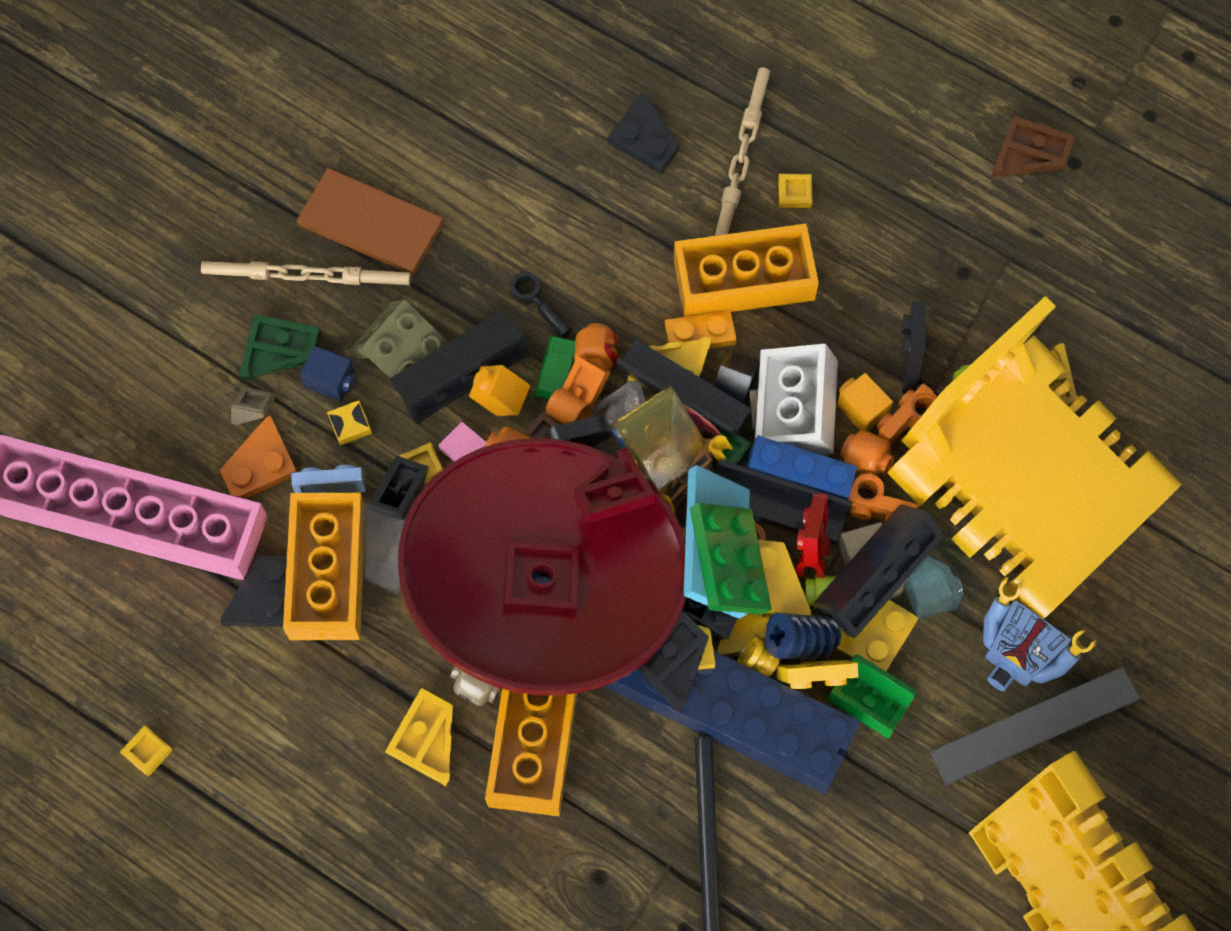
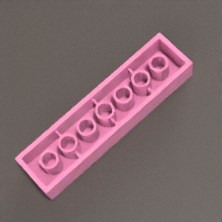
[0,435,268,580]

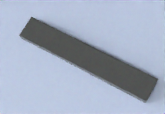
[930,667,1140,786]

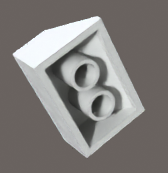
[755,344,838,455]

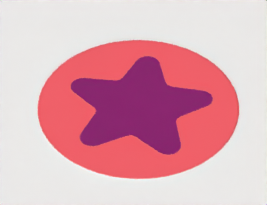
[677,401,721,436]

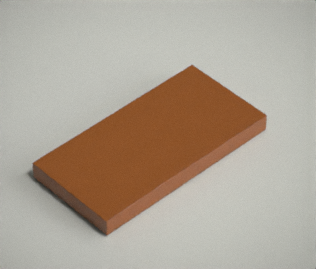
[297,168,444,276]

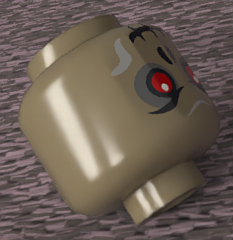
[450,666,502,707]

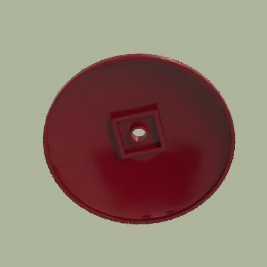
[398,438,686,695]

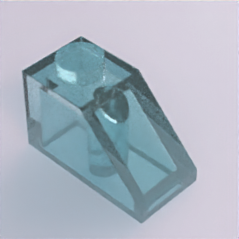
[904,556,964,620]

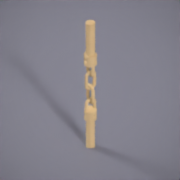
[714,67,770,236]
[201,261,411,285]

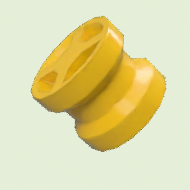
[737,636,780,677]

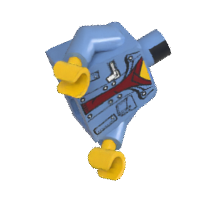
[983,577,1096,691]

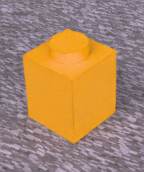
[469,365,531,416]
[837,373,893,431]

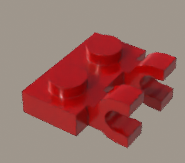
[796,493,831,578]

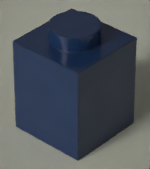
[300,346,357,402]

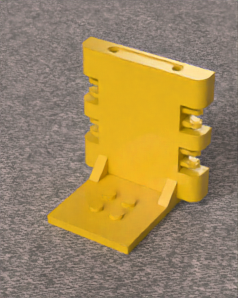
[887,296,1182,619]
[969,751,1196,931]

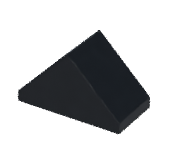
[714,350,760,405]
[369,456,429,520]

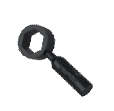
[511,272,572,338]

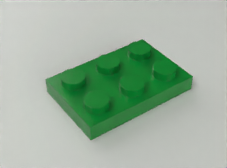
[690,502,772,614]

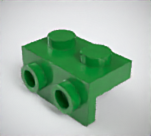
[827,654,917,739]

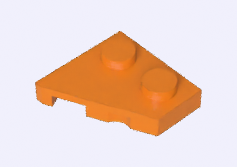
[220,415,297,499]

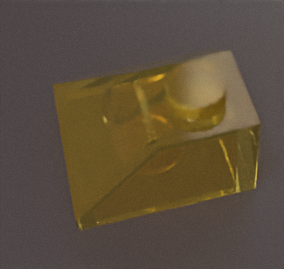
[612,386,706,490]

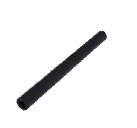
[694,737,722,931]

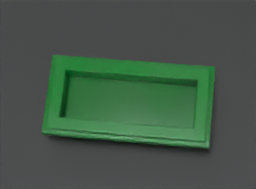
[533,335,575,400]

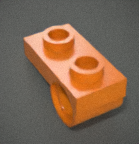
[545,356,611,424]
[876,383,937,445]
[848,473,919,522]

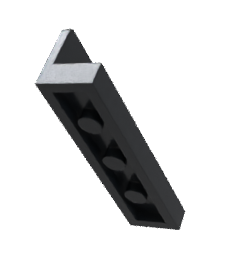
[390,311,529,424]
[616,339,752,440]
[714,460,852,545]
[813,504,944,638]

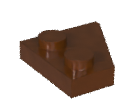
[991,116,1075,177]

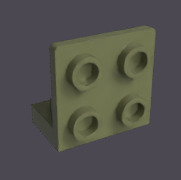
[349,299,449,378]

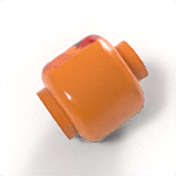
[574,323,619,371]

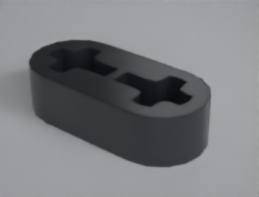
[545,416,612,446]

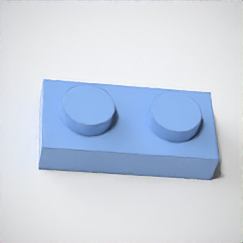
[291,465,366,493]

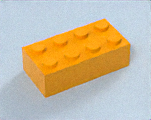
[674,224,819,317]
[283,493,366,640]
[485,689,577,817]

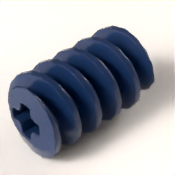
[765,613,842,661]

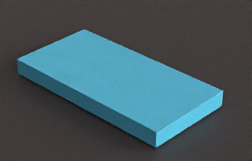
[684,465,750,619]

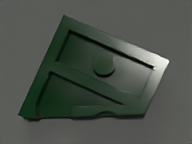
[239,314,321,380]

